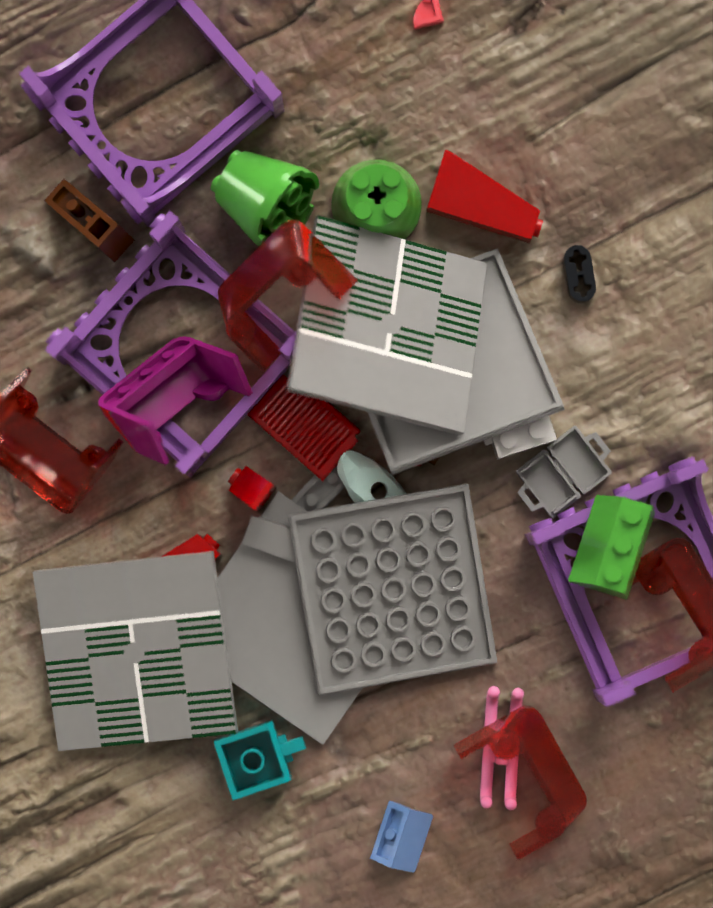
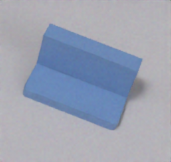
[370,801,433,872]

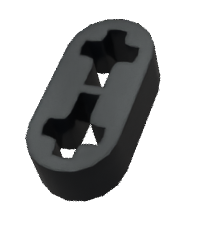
[563,245,596,303]

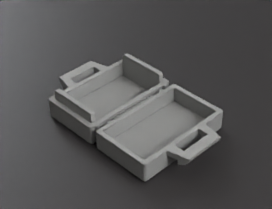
[516,426,612,518]

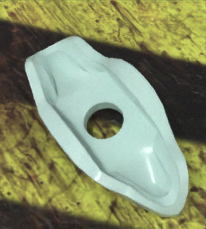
[337,450,407,503]

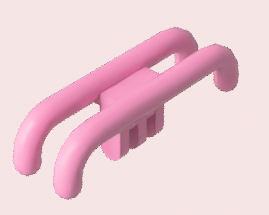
[480,686,524,810]

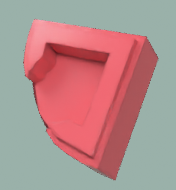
[413,0,444,30]

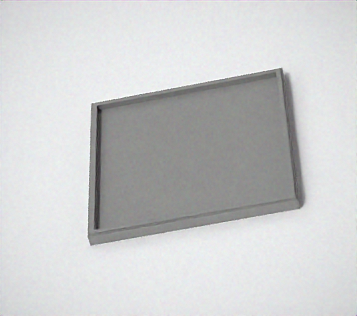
[368,248,564,475]
[217,491,362,745]

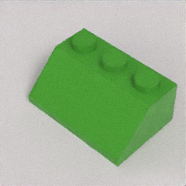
[568,495,655,600]

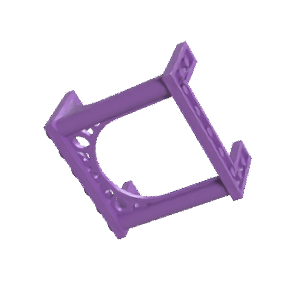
[19,0,284,227]
[45,211,297,477]
[525,457,713,707]

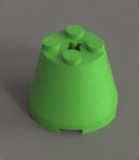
[211,150,319,253]
[331,160,422,240]

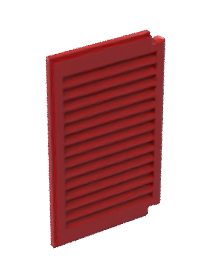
[247,375,361,481]

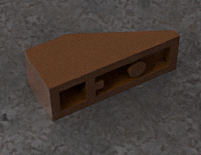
[44,179,135,263]

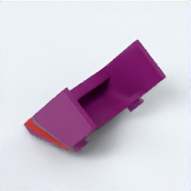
[98,336,253,465]

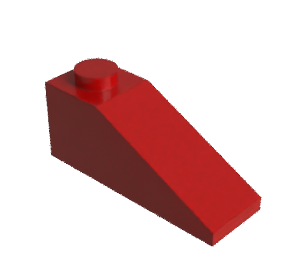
[228,466,276,512]

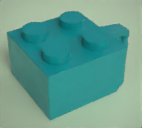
[214,720,306,800]

